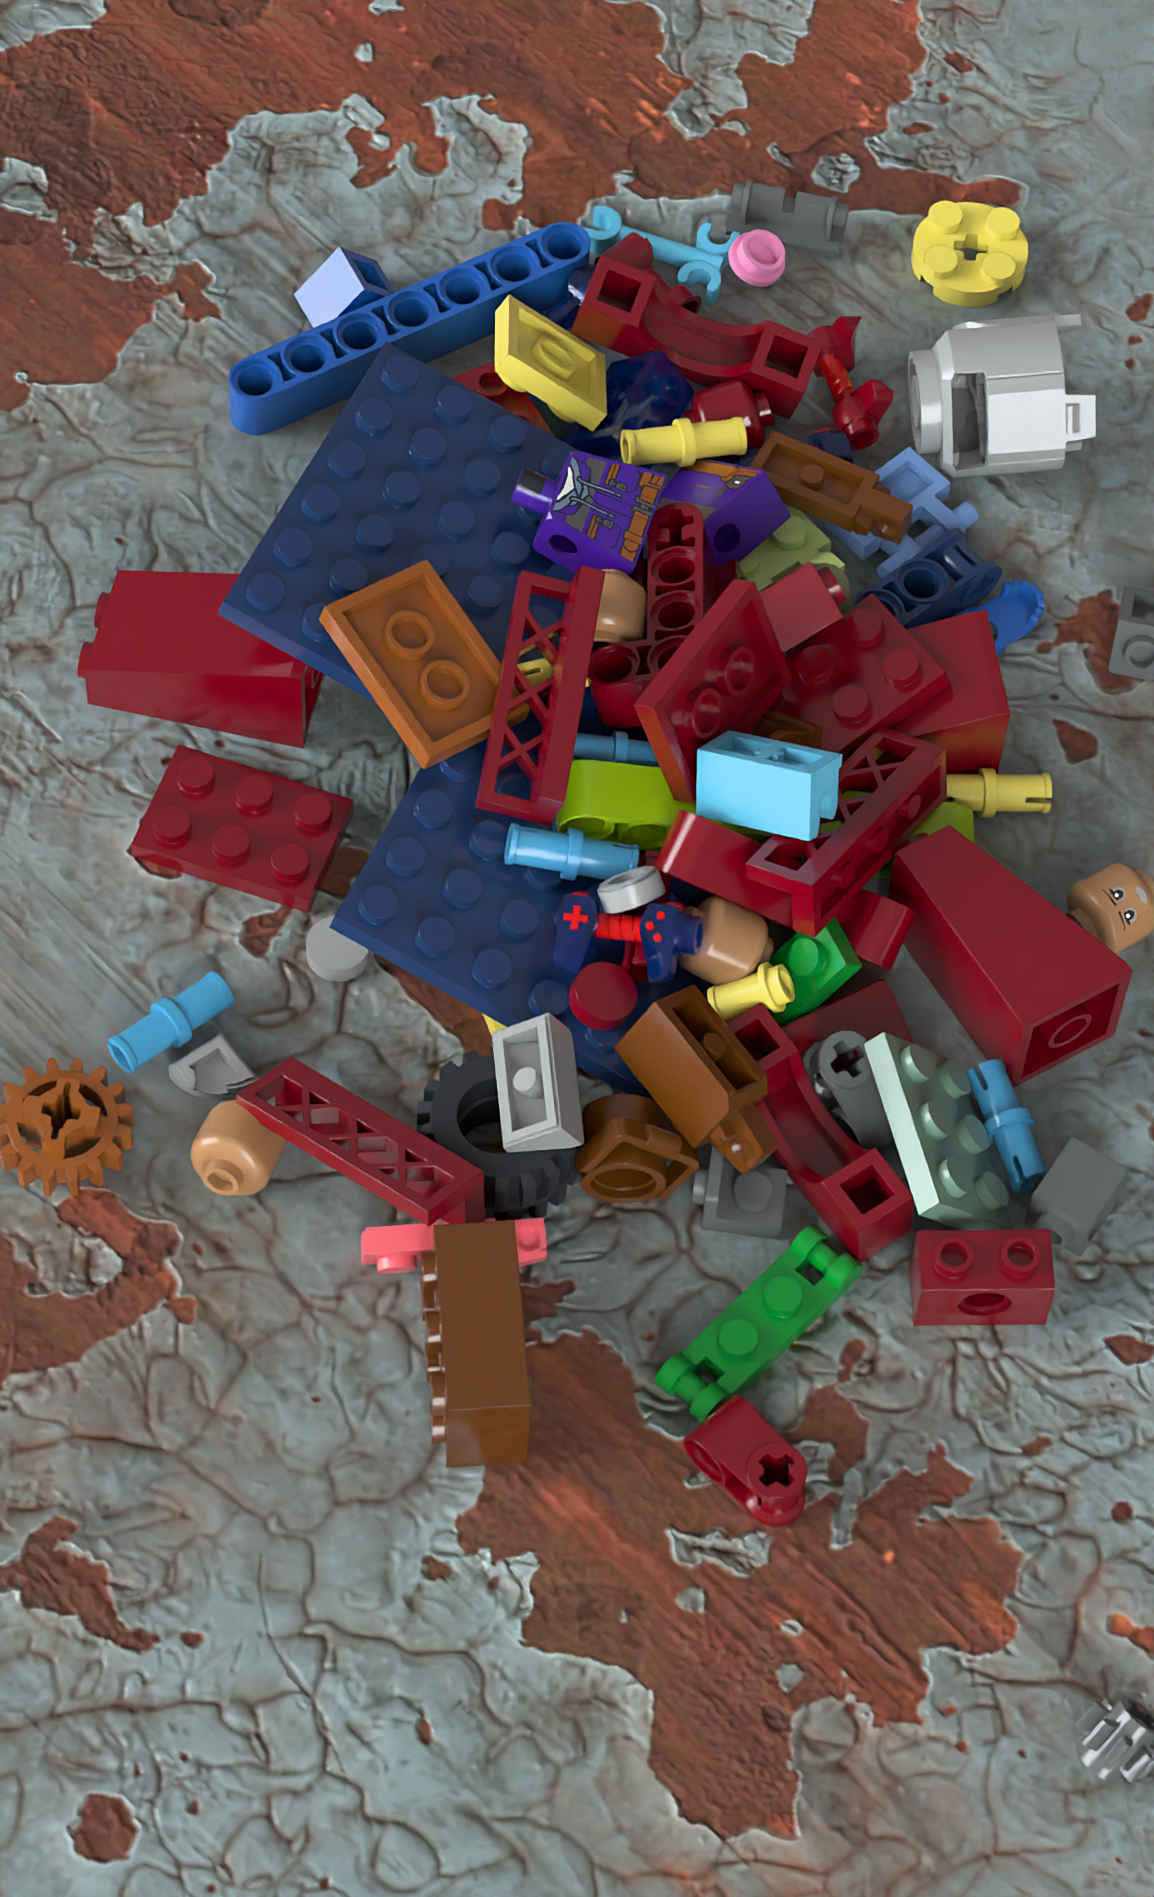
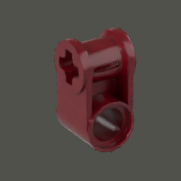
[683,1395,808,1527]

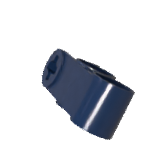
[850,528,1002,629]

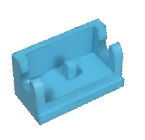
[696,730,842,841]

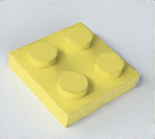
[495,295,607,432]

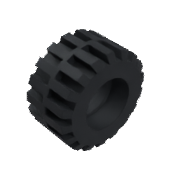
[417,1047,582,1220]

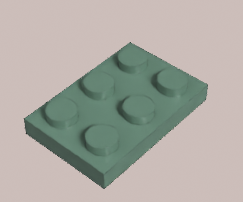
[864,1032,1014,1230]

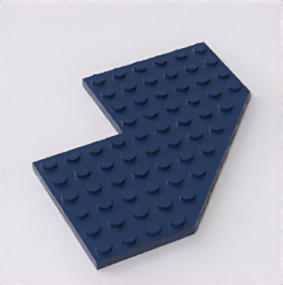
[218,342,772,1118]

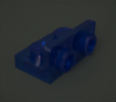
[565,350,694,470]

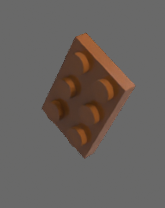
[319,559,531,770]

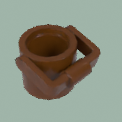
[575,1094,699,1203]

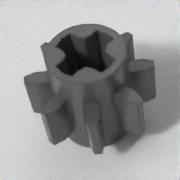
[1075,1696,1154,1784]

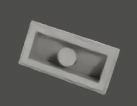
[492,1013,584,1152]

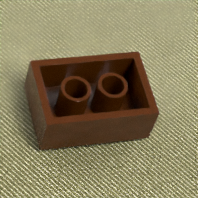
[420,1220,531,1468]

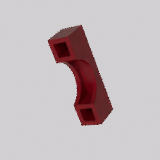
[570,255,823,420]
[726,1003,914,1262]

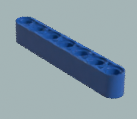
[228,222,591,435]

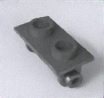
[725,179,849,256]

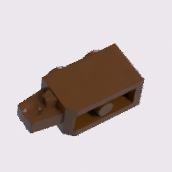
[614,984,779,1174]

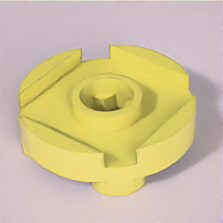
[911,201,1028,307]

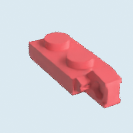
[360,1218,547,1274]

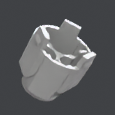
[908,312,1096,478]

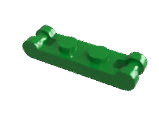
[654,1223,863,1423]

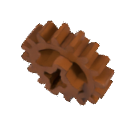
[0,1058,135,1196]

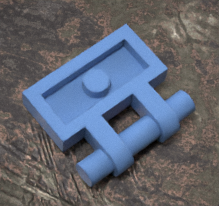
[821,446,979,580]

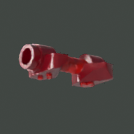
[807,316,893,450]

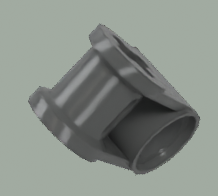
[801,1031,894,1151]

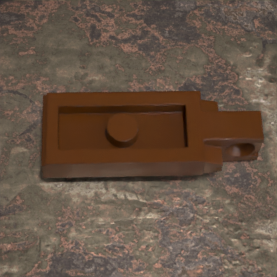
[749,431,913,544]

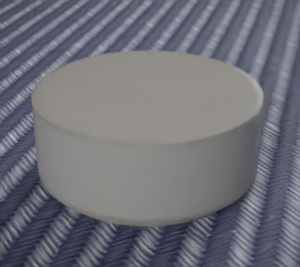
[597,866,666,914]
[306,916,370,982]

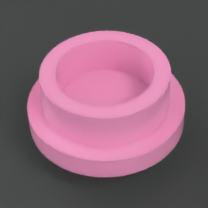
[728,229,785,287]

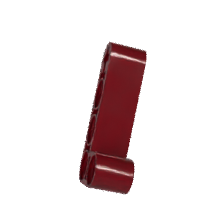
[587,502,715,728]
[654,808,916,971]

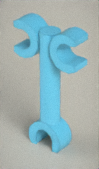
[585,206,740,306]

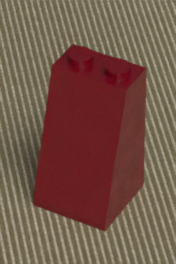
[77,570,325,749]
[851,610,1010,793]
[887,825,1132,1088]

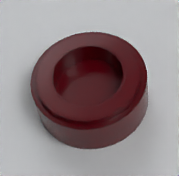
[569,962,637,1030]

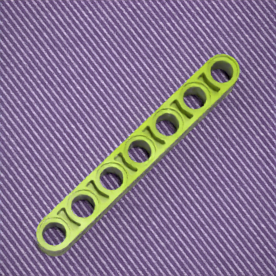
[557,759,976,879]

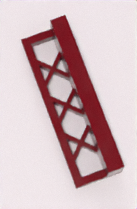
[475,565,606,826]
[746,726,947,937]
[236,1056,485,1227]

